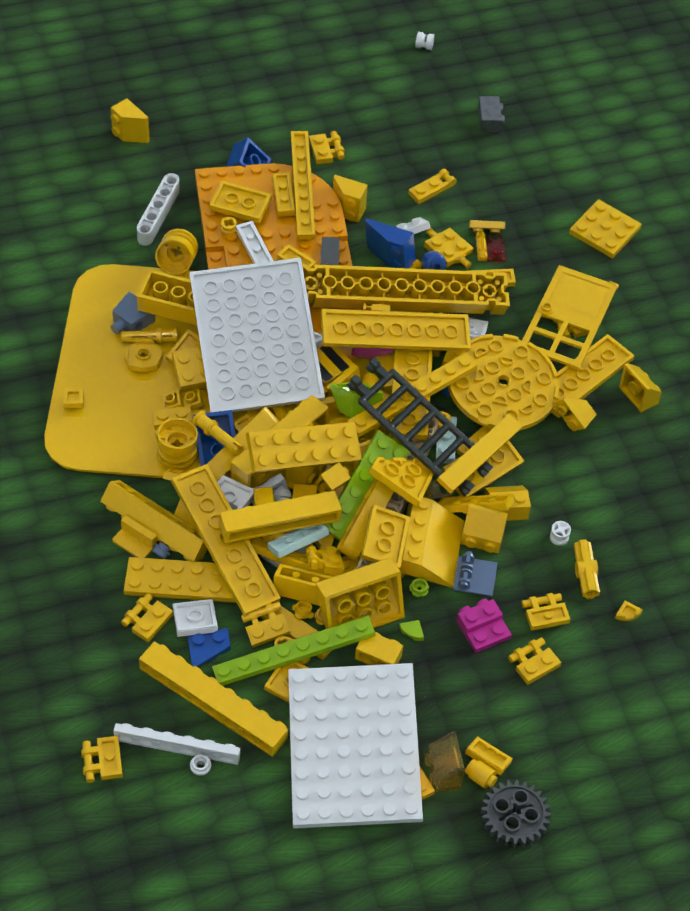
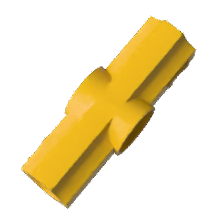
[573,539,600,599]

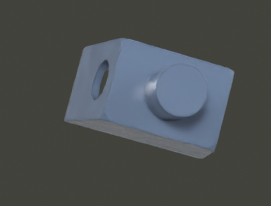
[110,292,156,334]

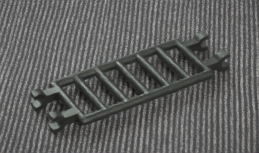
[346,357,493,496]

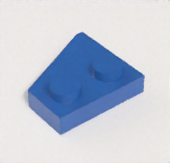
[187,628,231,668]

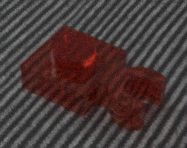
[487,234,506,262]

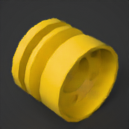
[155,228,198,275]
[157,418,198,470]

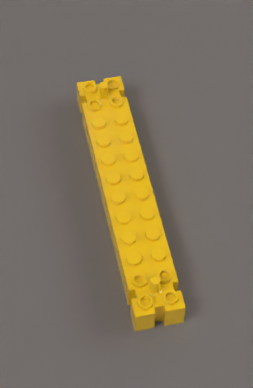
[302,264,510,315]

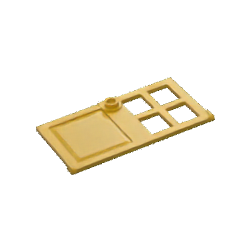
[522,265,619,371]

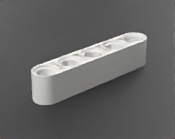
[137,173,180,246]

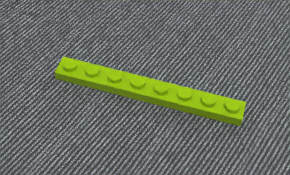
[212,615,376,686]

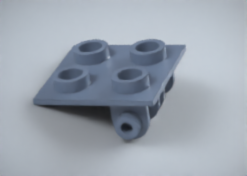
[453,551,498,597]

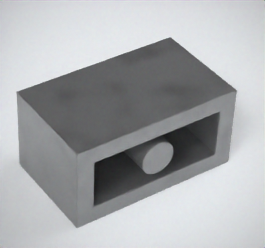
[478,96,505,132]

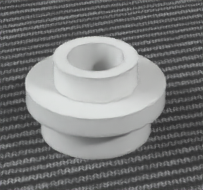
[190,754,211,776]

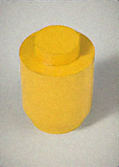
[465,759,498,789]

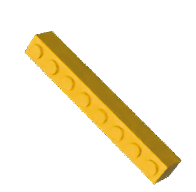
[139,641,288,757]

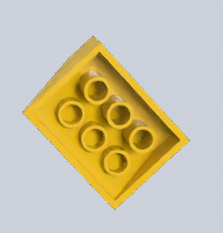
[399,497,464,588]
[316,558,405,629]

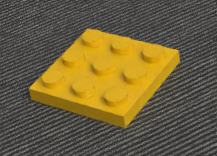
[569,199,642,259]

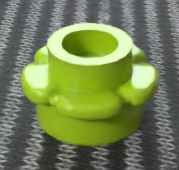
[409,578,429,597]

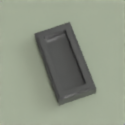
[320,237,340,265]

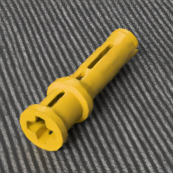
[121,327,178,344]
[192,411,244,456]

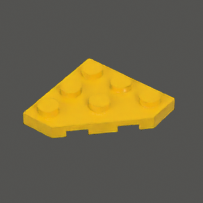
[368,457,434,507]

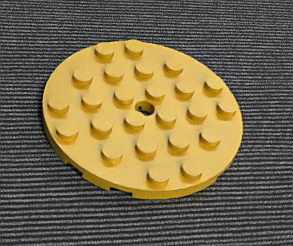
[448,334,559,430]

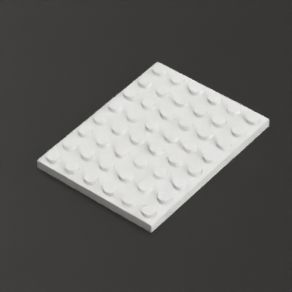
[189,258,325,412]
[288,663,423,828]

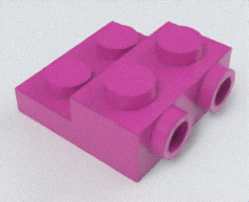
[456,599,512,654]

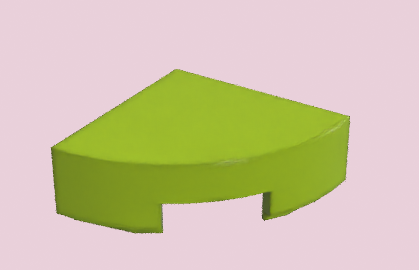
[399,620,424,641]

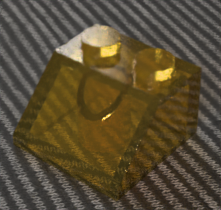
[424,731,465,793]

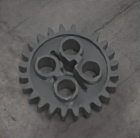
[480,779,551,848]

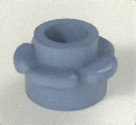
[152,542,170,559]

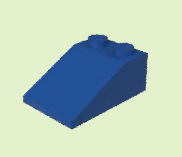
[365,218,416,268]
[192,410,235,466]

